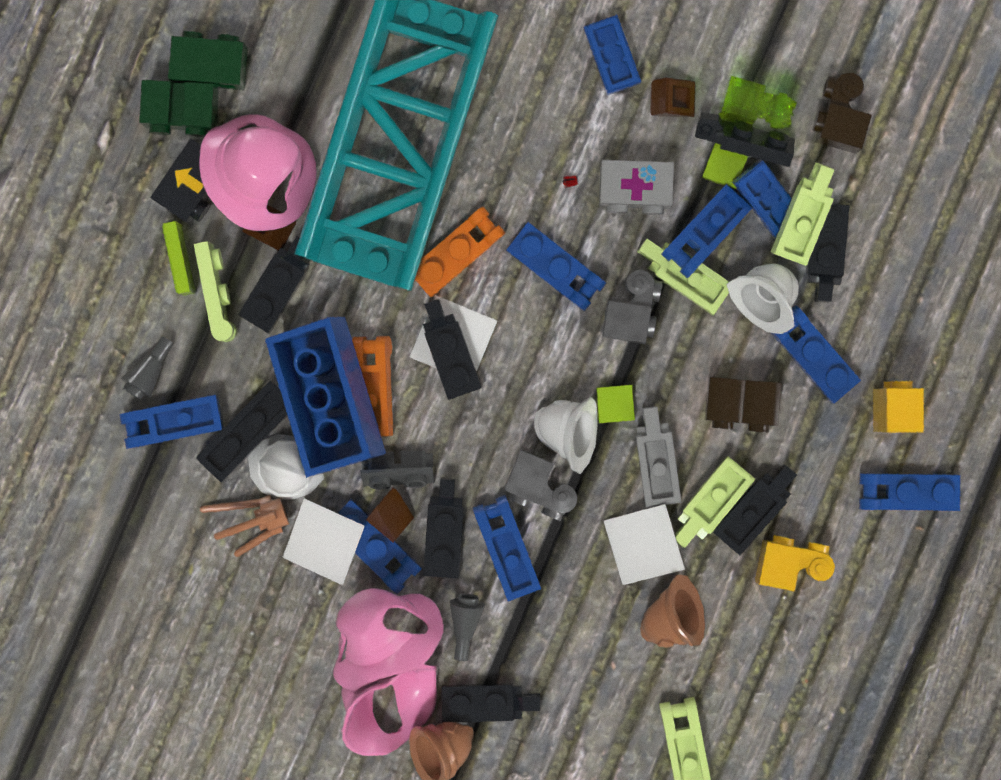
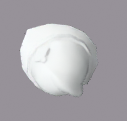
[726,264,799,334]
[534,397,598,474]
[248,434,324,500]

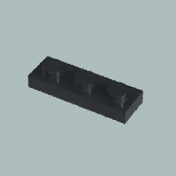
[196,381,288,483]

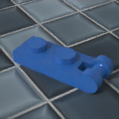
[661,184,752,279]
[506,222,607,312]
[771,305,861,404]
[119,395,224,449]
[859,473,960,511]
[472,495,541,602]
[338,499,422,594]

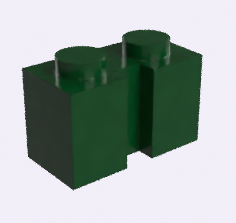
[168,31,248,91]
[139,80,219,137]

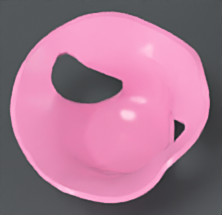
[199,114,317,231]
[333,588,444,691]
[341,664,437,756]

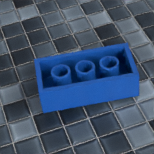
[265,317,386,478]

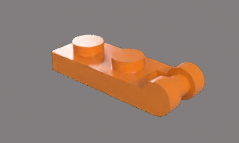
[415,206,506,298]
[352,336,393,437]

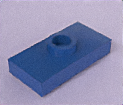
[583,15,641,96]
[732,159,792,238]

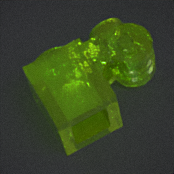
[718,76,797,130]

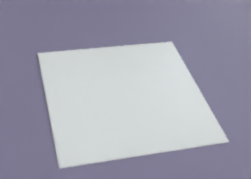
[410,295,497,371]
[283,498,365,585]
[604,504,685,585]

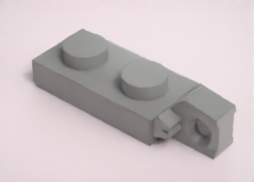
[635,406,682,508]

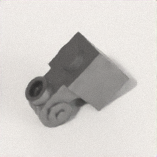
[602,270,662,344]
[504,450,577,521]

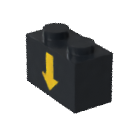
[150,138,211,225]

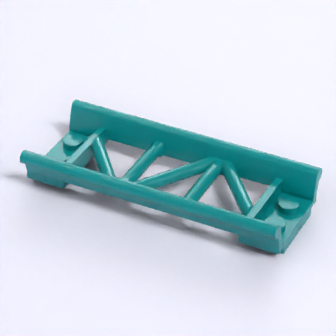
[294,0,498,291]

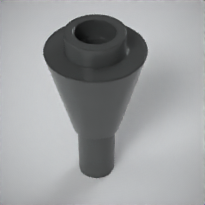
[120,336,174,400]
[450,593,485,661]

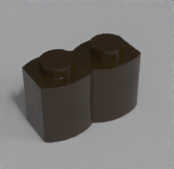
[704,377,782,433]

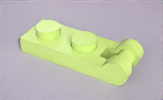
[194,241,237,342]
[659,697,711,780]

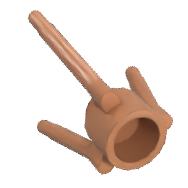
[200,495,289,557]

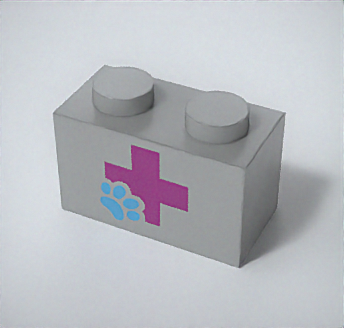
[599,160,674,215]

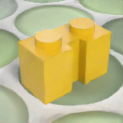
[873,381,924,433]

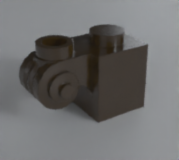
[812,73,872,154]

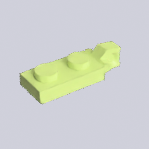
[771,162,834,266]
[637,239,729,315]
[675,456,755,548]

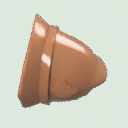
[640,575,705,648]
[409,722,474,780]

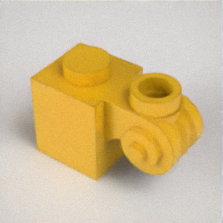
[755,535,835,591]

